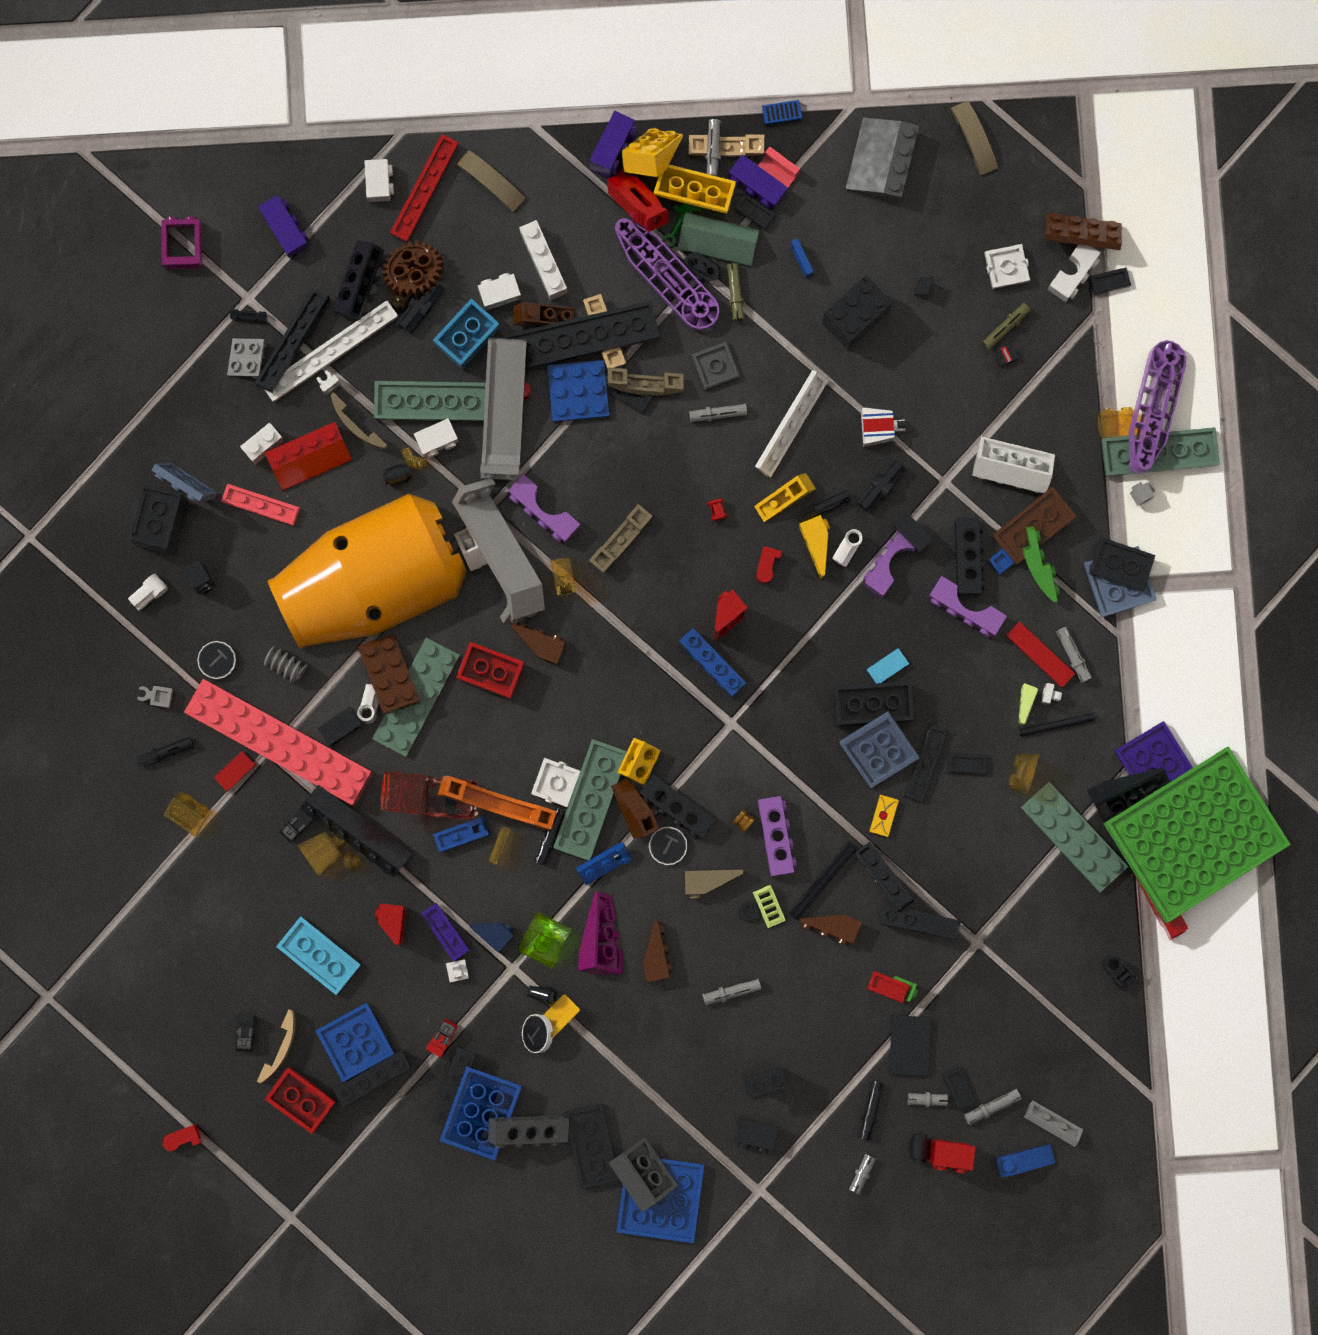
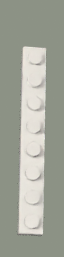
[264,301,398,403]

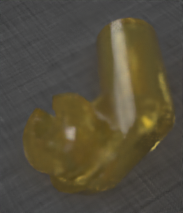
[401,447,427,469]

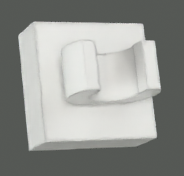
[317,371,341,395]
[1040,683,1062,705]
[446,959,469,983]

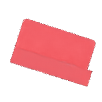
[758,147,800,188]

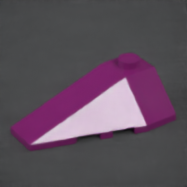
[578,892,623,975]

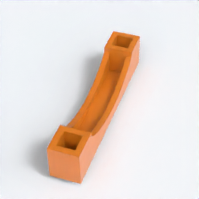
[438,776,557,830]

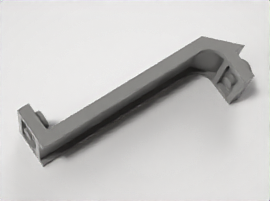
[480,338,527,480]
[452,478,545,624]

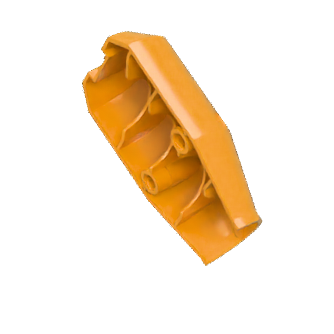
[268,493,467,649]

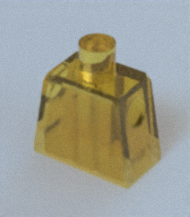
[551,557,576,596]
[297,832,345,876]

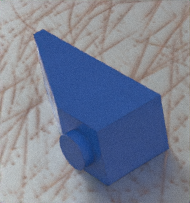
[994,1144,1055,1178]

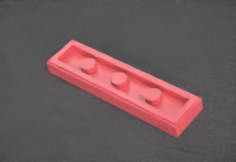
[221,484,300,526]

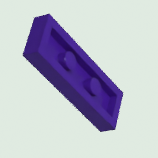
[421,903,470,961]

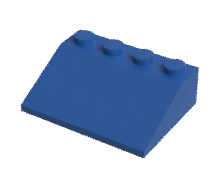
[439,1066,522,1161]

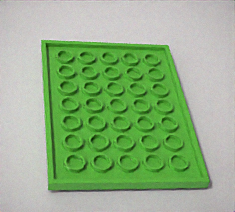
[1103,746,1291,923]

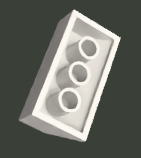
[972,436,1055,493]

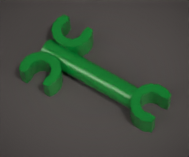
[662,202,702,248]

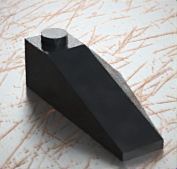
[1087,768,1170,828]

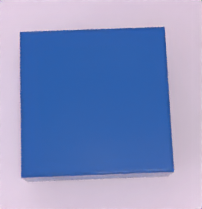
[988,548,1015,576]

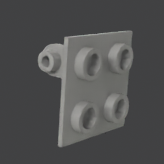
[227,338,266,379]

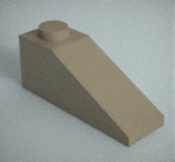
[685,870,743,899]

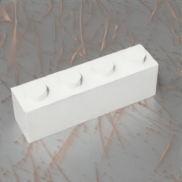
[519,220,567,301]

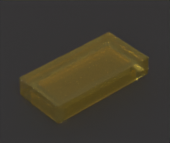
[489,826,510,865]

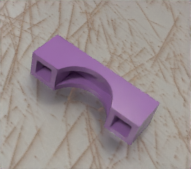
[508,474,581,544]
[863,531,916,598]
[928,576,1007,638]

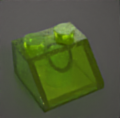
[518,912,572,968]

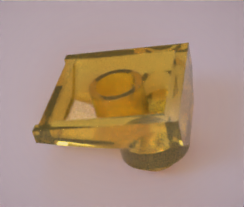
[1008,752,1040,794]

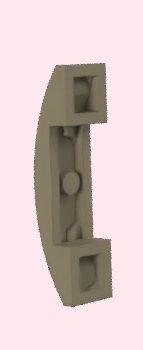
[951,101,998,176]
[457,150,526,213]
[608,367,684,396]
[331,392,389,451]
[589,504,653,573]

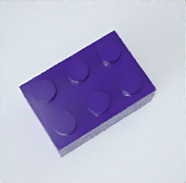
[589,110,637,179]

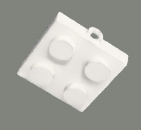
[984,244,1030,289]
[531,758,580,807]

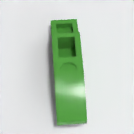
[1022,526,1060,602]

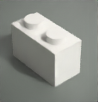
[365,159,394,202]
[478,273,521,311]
[414,419,459,458]
[240,423,284,465]

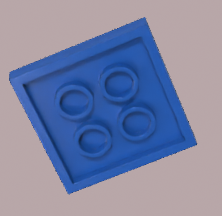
[547,360,609,422]
[316,1003,395,1082]

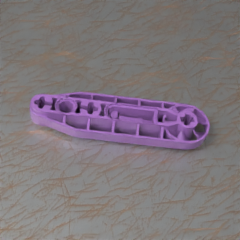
[615,218,719,331]
[1129,340,1186,474]

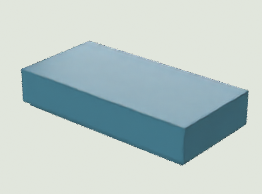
[867,648,909,683]

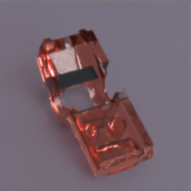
[381,771,480,819]

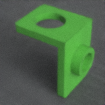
[893,976,918,1002]

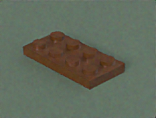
[1045,213,1122,250]
[993,487,1076,565]
[357,634,420,715]

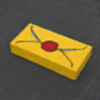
[869,795,899,837]

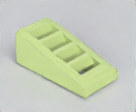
[1018,683,1038,726]
[753,885,786,928]

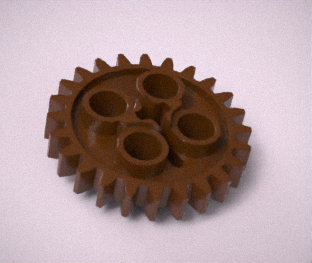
[382,240,444,298]

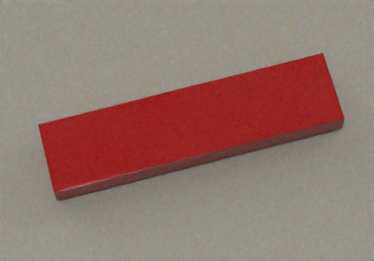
[1006,622,1075,688]

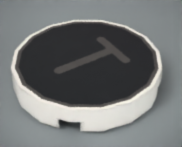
[197,641,236,679]
[649,827,687,865]
[522,1014,553,1053]

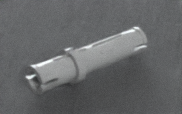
[705,119,721,177]
[689,403,747,423]
[1056,626,1092,683]
[702,978,761,1006]
[964,1089,1022,1126]

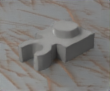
[137,686,173,708]

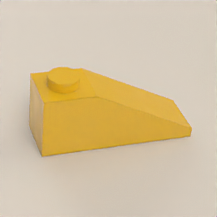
[754,473,816,522]
[799,515,830,579]

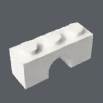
[1047,245,1100,302]

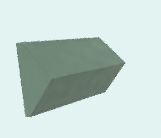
[678,212,759,267]

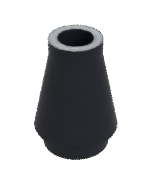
[527,985,557,1006]

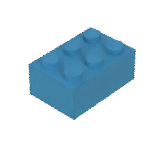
[433,299,501,370]

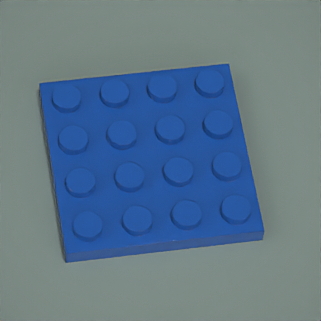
[616,1158,704,1243]

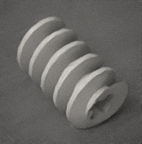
[264,645,308,684]

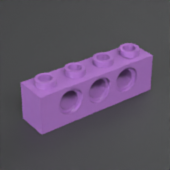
[758,796,797,877]

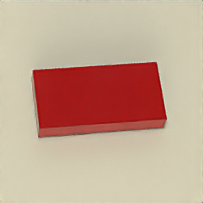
[214,751,256,792]
[867,971,910,1003]

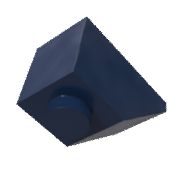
[470,923,514,953]

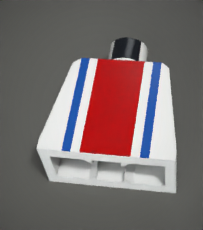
[861,408,905,447]

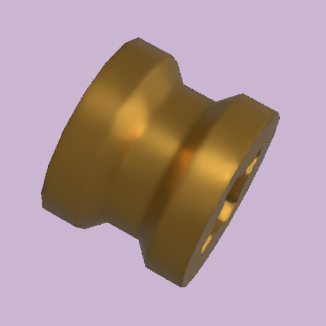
[732,809,756,833]

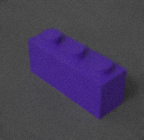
[728,154,788,210]
[258,195,309,258]

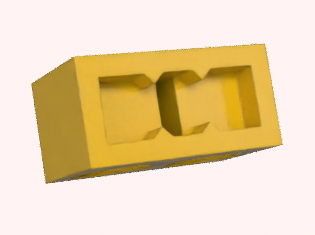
[617,738,661,785]

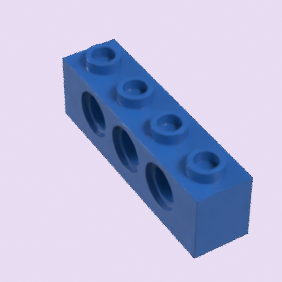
[679,628,746,698]

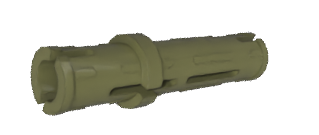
[727,263,745,321]
[982,303,1031,350]

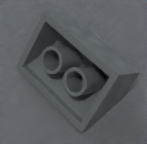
[609,1137,678,1212]

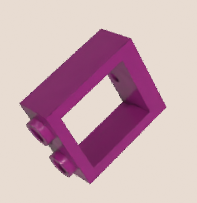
[161,217,203,269]

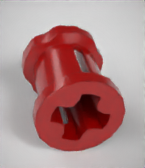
[707,498,728,521]

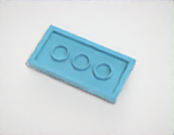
[276,916,361,995]

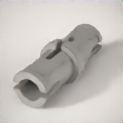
[908,1092,948,1108]
[849,1154,876,1195]

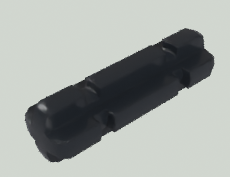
[230,309,267,323]

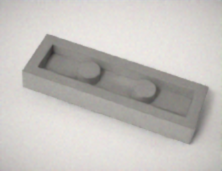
[1024,1100,1083,1147]

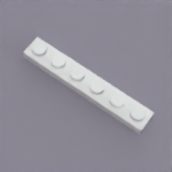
[755,370,828,478]

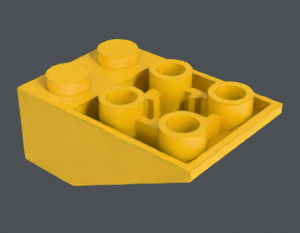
[622,128,683,177]

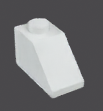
[454,528,488,571]

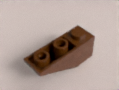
[513,302,574,327]
[510,621,566,666]
[611,778,659,839]
[798,915,862,946]
[643,920,673,982]

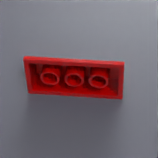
[265,422,352,491]
[714,590,748,641]

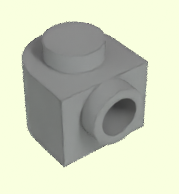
[1130,482,1155,506]

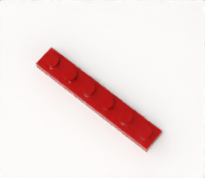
[390,134,459,243]

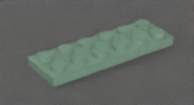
[374,381,486,421]
[1101,427,1220,477]
[372,638,460,757]
[553,739,627,861]
[1020,782,1128,893]

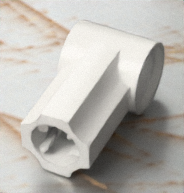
[832,529,862,567]
[128,573,168,611]
[357,684,379,724]

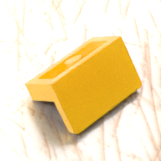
[544,994,581,1038]

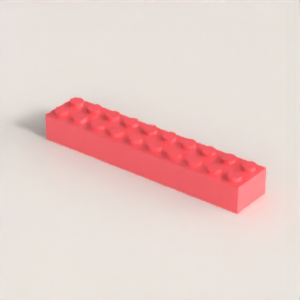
[184,679,373,806]

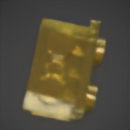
[1097,407,1138,438]
[163,792,212,837]

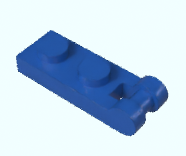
[433,816,491,852]
[576,843,632,885]

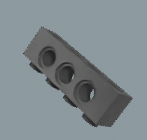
[488,1115,569,1148]

